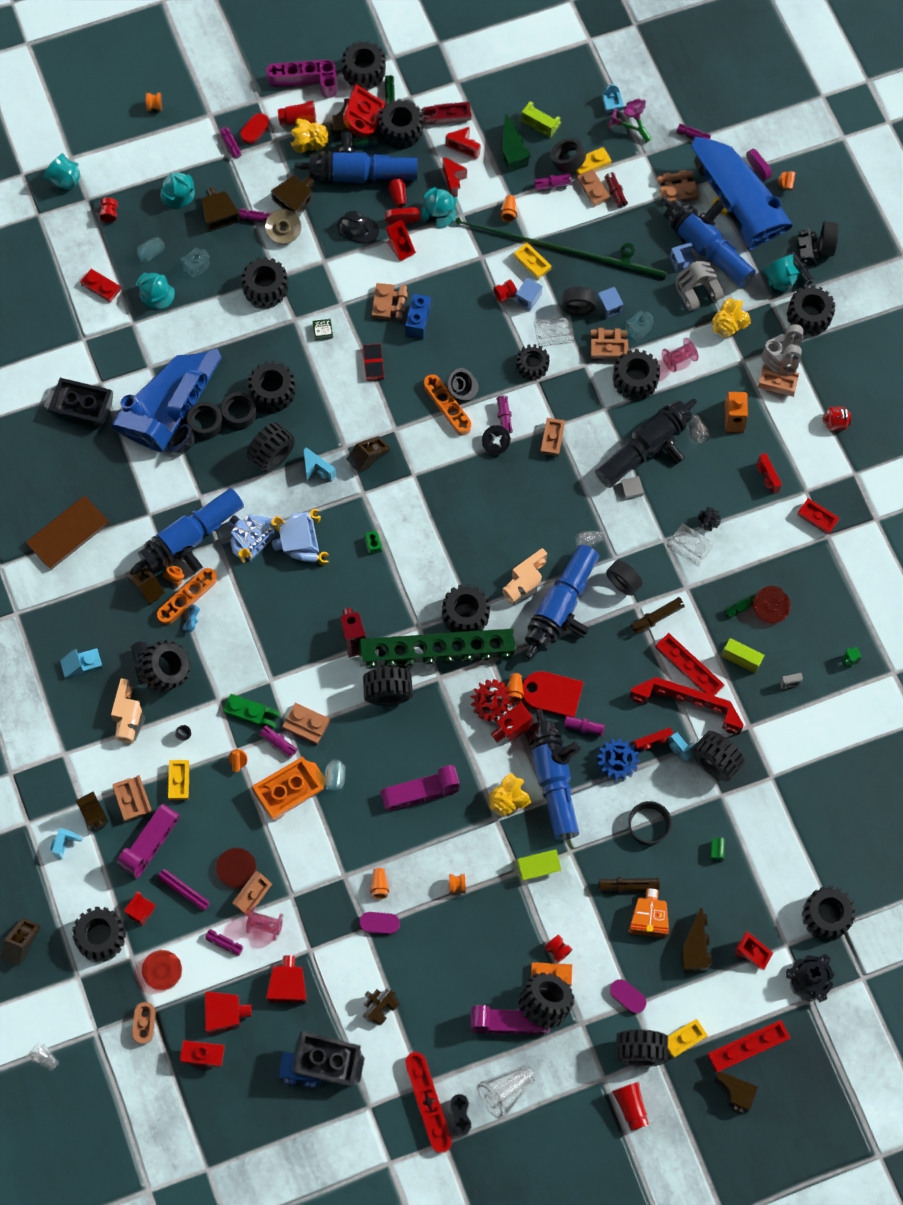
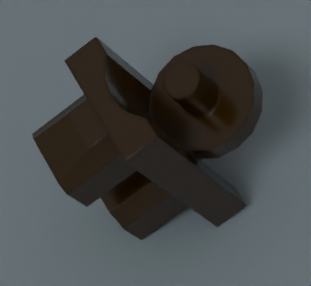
[362,989,400,1026]

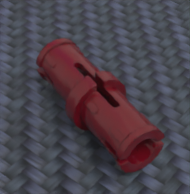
[604,172,628,208]

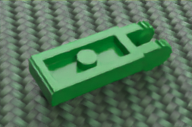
[223,693,281,729]

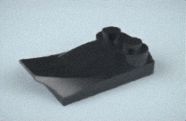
[44,378,114,427]
[292,1031,365,1087]

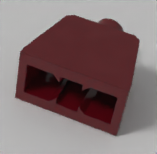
[340,608,366,658]

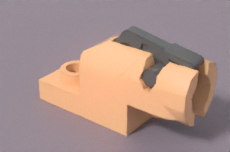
[502,548,547,605]
[111,679,145,743]

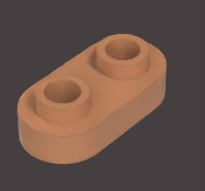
[132,1002,156,1045]

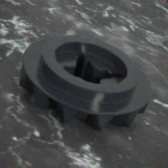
[482,425,511,455]

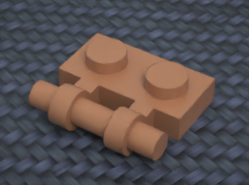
[657,170,699,206]
[372,283,408,320]
[590,328,628,359]

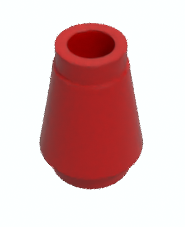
[388,179,406,208]

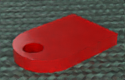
[343,84,386,137]
[523,671,584,718]

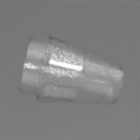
[689,415,710,444]
[575,530,605,547]
[28,1042,59,1072]

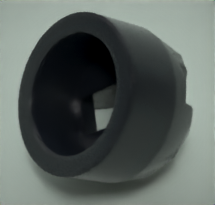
[175,725,191,741]

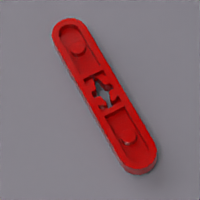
[405,1052,452,1154]

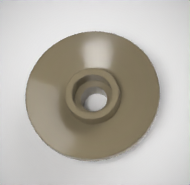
[265,209,301,244]

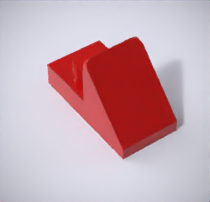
[445,127,481,159]
[442,158,468,197]
[385,220,416,261]
[736,931,773,970]

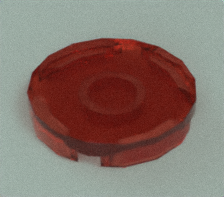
[753,585,791,624]
[216,848,257,888]
[142,950,183,991]

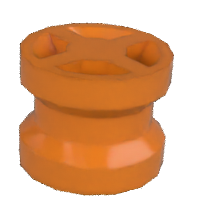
[146,93,162,111]
[449,874,466,894]

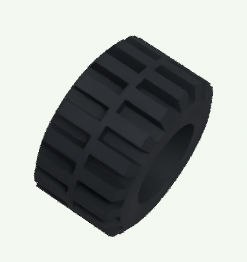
[342,41,386,89]
[379,99,423,149]
[241,257,288,308]
[787,285,836,336]
[612,349,660,400]
[248,361,296,412]
[246,422,295,473]
[442,584,490,633]
[137,640,191,692]
[363,667,413,706]
[692,731,745,782]
[802,886,856,941]
[72,907,126,962]
[518,972,575,1029]
[616,1029,668,1067]

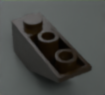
[680,908,712,973]

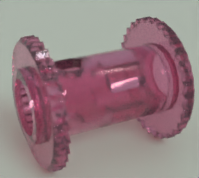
[662,338,699,373]
[246,906,284,941]

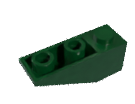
[502,114,531,173]

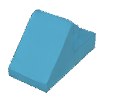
[304,448,336,481]
[60,648,103,679]

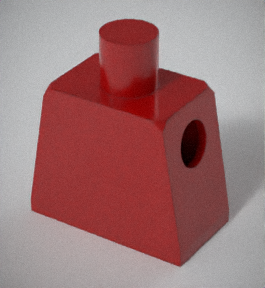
[491,702,535,743]
[267,955,307,1004]
[205,991,252,1034]

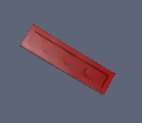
[655,633,725,696]
[707,1020,790,1073]

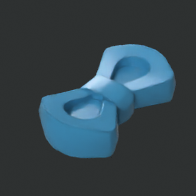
[183,604,200,633]

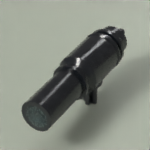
[595,398,697,488]

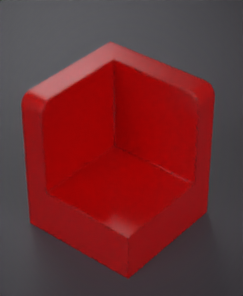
[124,891,156,926]

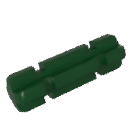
[385,75,395,104]
[352,135,378,148]
[724,593,760,618]

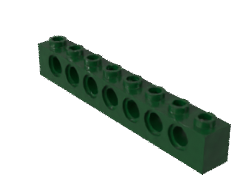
[358,628,516,669]

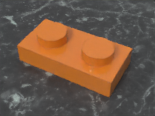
[531,962,572,986]

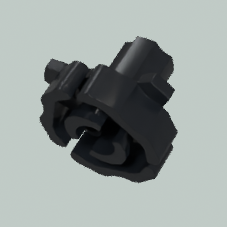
[786,954,834,1003]

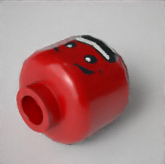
[823,407,851,431]

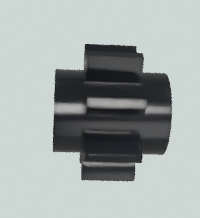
[698,507,721,532]

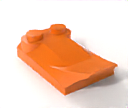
[252,756,327,821]

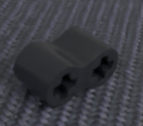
[450,1094,471,1137]

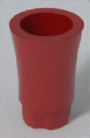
[278,100,317,126]
[612,1082,649,1131]

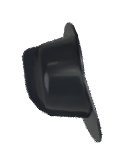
[337,211,379,243]

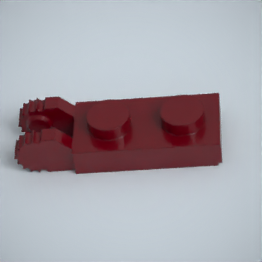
[421,101,472,125]

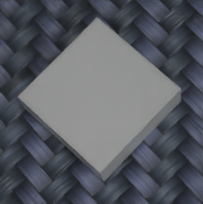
[620,476,644,499]
[780,673,803,689]

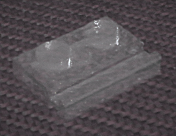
[534,316,575,347]
[667,523,714,567]

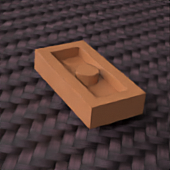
[577,169,610,207]
[540,417,565,457]
[232,871,272,917]

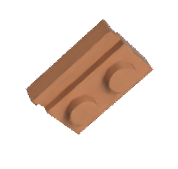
[758,364,799,397]
[282,702,330,745]
[112,775,152,822]

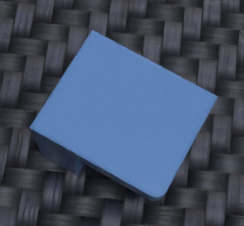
[670,243,696,272]
[515,278,543,311]
[598,287,624,319]

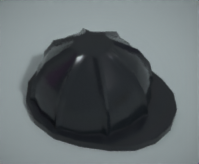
[447,368,479,400]
[167,424,195,454]

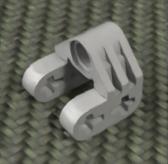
[675,261,724,311]
[761,325,803,376]

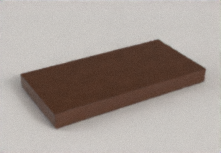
[26,495,110,571]

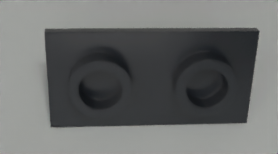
[798,226,820,265]

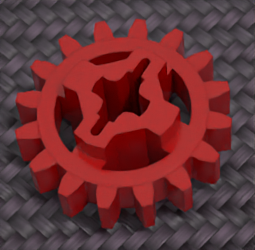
[471,679,513,722]

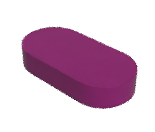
[746,149,772,180]
[360,912,400,935]
[610,979,647,1014]

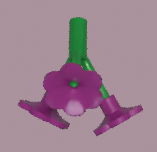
[607,99,652,143]

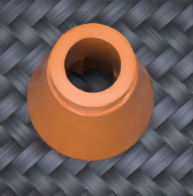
[499,195,517,222]
[507,673,524,704]
[370,868,390,899]

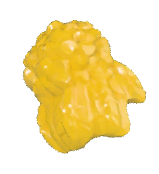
[291,119,328,153]
[712,298,751,338]
[489,773,531,816]

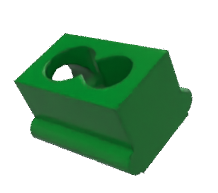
[364,531,383,554]
[843,647,862,668]
[711,838,725,861]

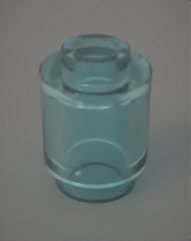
[137,237,165,262]
[325,760,346,791]

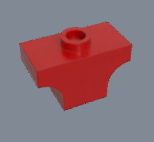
[180,1040,225,1069]

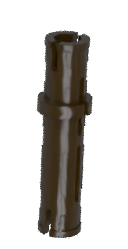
[630,597,685,635]
[598,877,660,893]

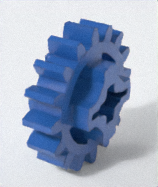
[597,738,640,781]

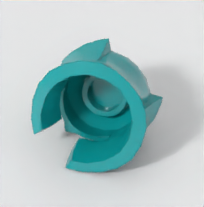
[41,153,80,190]
[160,173,195,208]
[421,187,457,228]
[761,254,800,291]
[136,272,175,309]

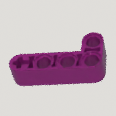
[267,60,337,98]
[380,765,460,811]
[117,804,180,879]
[470,1005,550,1035]

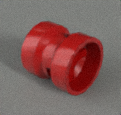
[99,198,118,223]
[493,279,517,303]
[544,934,573,963]

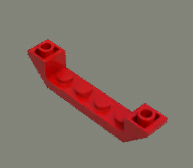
[629,677,744,734]

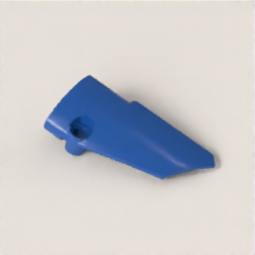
[691,137,793,250]
[111,348,222,452]

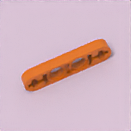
[424,374,471,435]
[157,568,217,625]

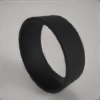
[628,801,672,845]

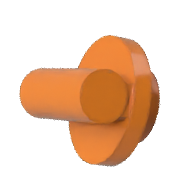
[778,171,795,191]
[163,566,184,587]
[228,749,248,772]

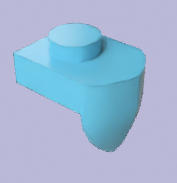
[602,84,624,113]
[669,732,698,761]
[50,828,83,859]

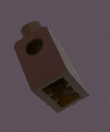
[271,176,315,217]
[202,187,240,232]

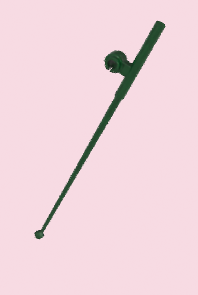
[455,217,667,279]

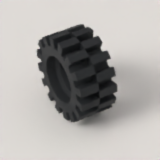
[516,344,550,380]

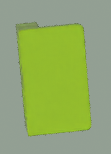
[721,638,765,674]

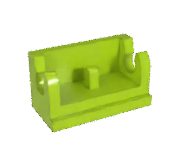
[521,101,561,138]
[516,849,562,880]

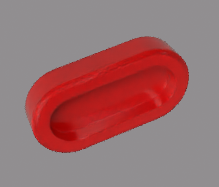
[241,113,269,144]
[384,207,421,224]

